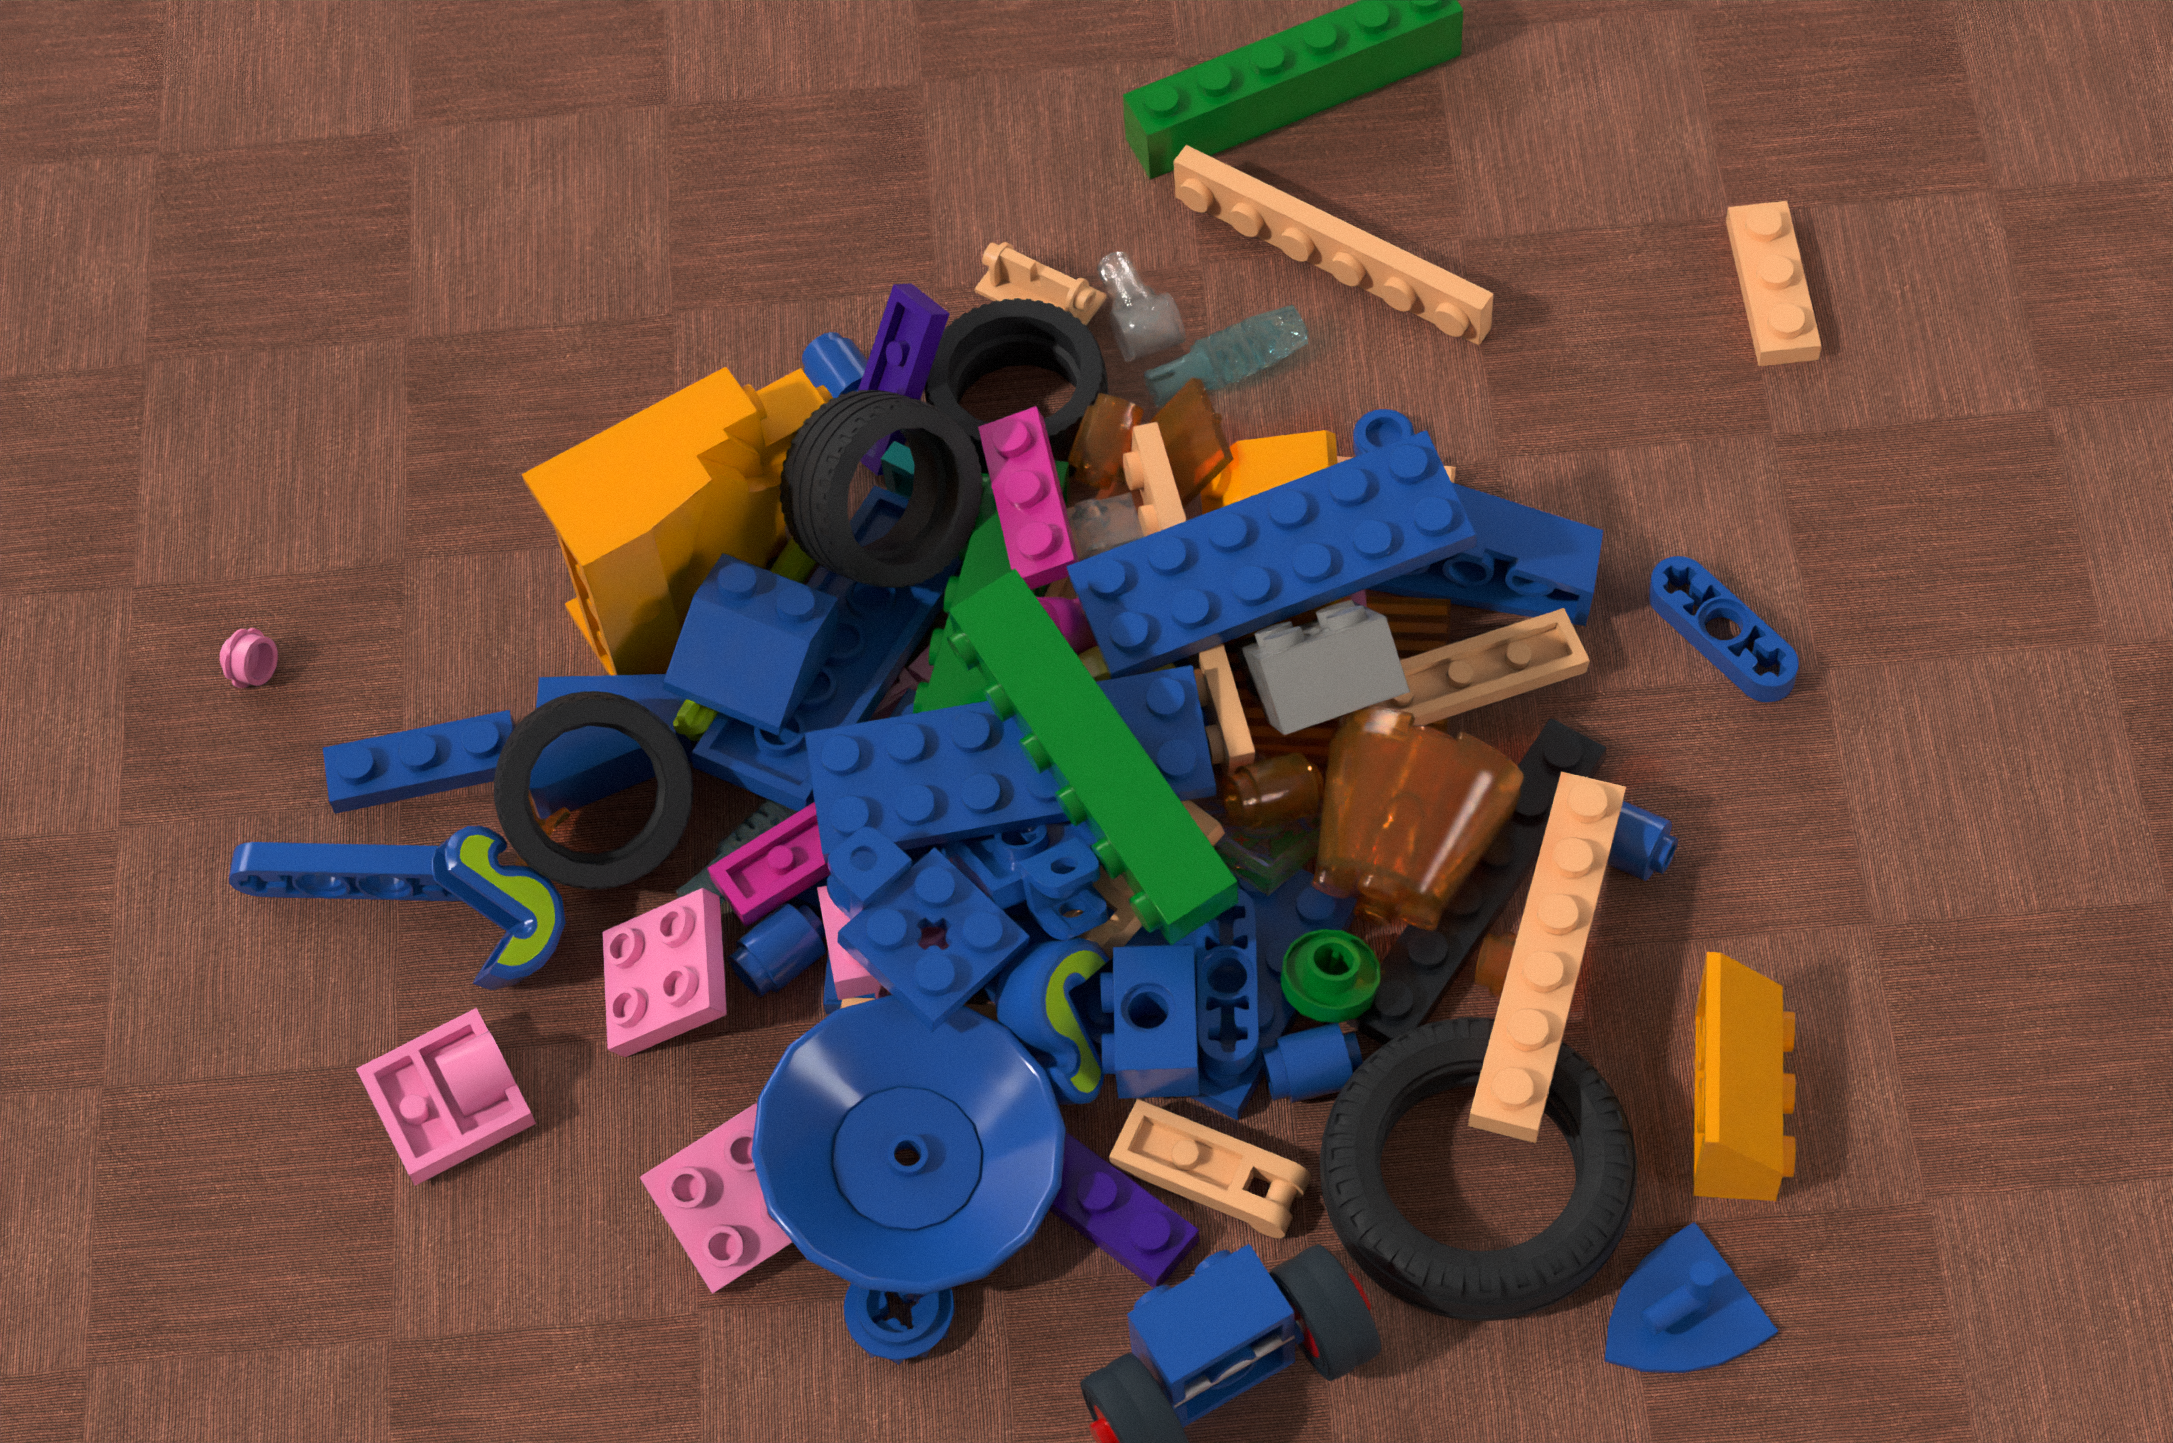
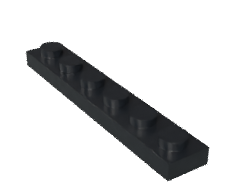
[1347,718,1607,1045]

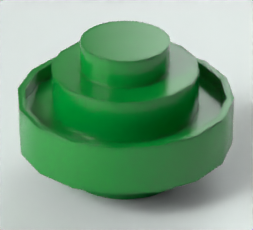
[1281,929,1380,1023]

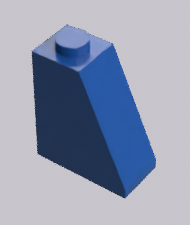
[529,674,697,819]

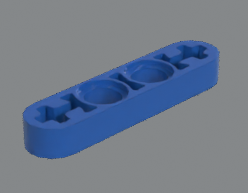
[228,842,462,901]

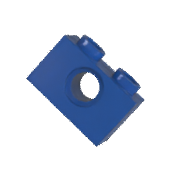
[1101,944,1200,1099]

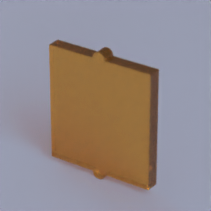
[1127,377,1234,509]

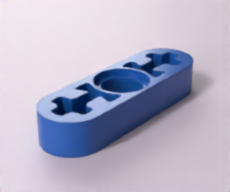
[1649,556,1799,702]
[1196,888,1259,1076]

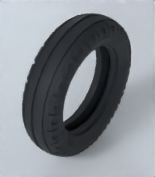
[1320,1017,1638,1321]

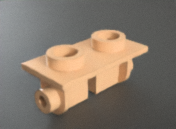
[975,242,1107,325]

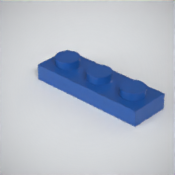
[323,710,515,814]

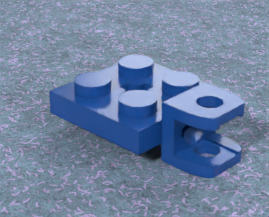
[937,821,1108,940]
[827,826,1030,1032]

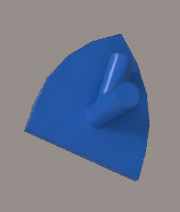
[1604,1222,1778,1373]

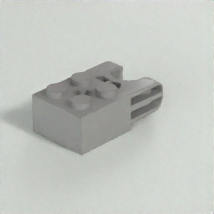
[1234,600,1410,735]

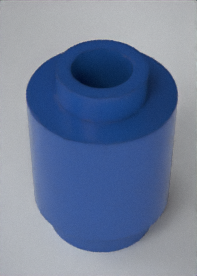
[802,332,868,398]
[1607,801,1678,881]
[727,902,826,998]
[1260,1023,1363,1103]

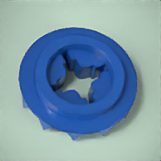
[844,1283,955,1365]

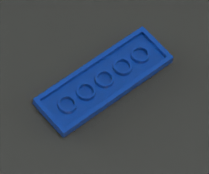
[1066,430,1477,679]
[691,485,964,812]
[804,665,1216,863]

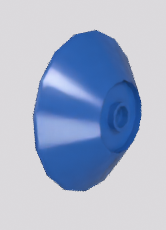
[751,995,1066,1295]

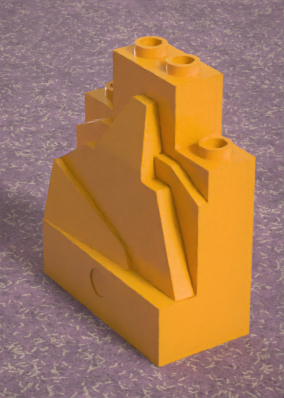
[522,367,833,675]

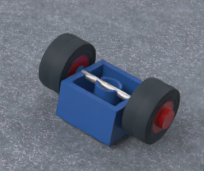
[1080,1244,1381,1443]

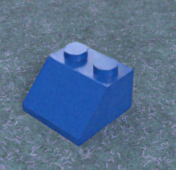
[663,553,838,736]

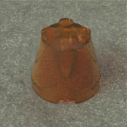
[1311,706,1524,930]

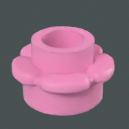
[220,628,278,688]

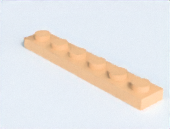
[1173,145,1494,345]
[1123,422,1255,786]
[1468,772,1626,1143]

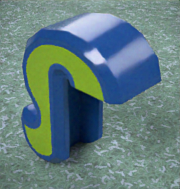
[432,826,566,990]
[994,938,1109,1105]

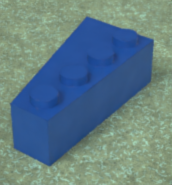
[1358,453,1603,626]

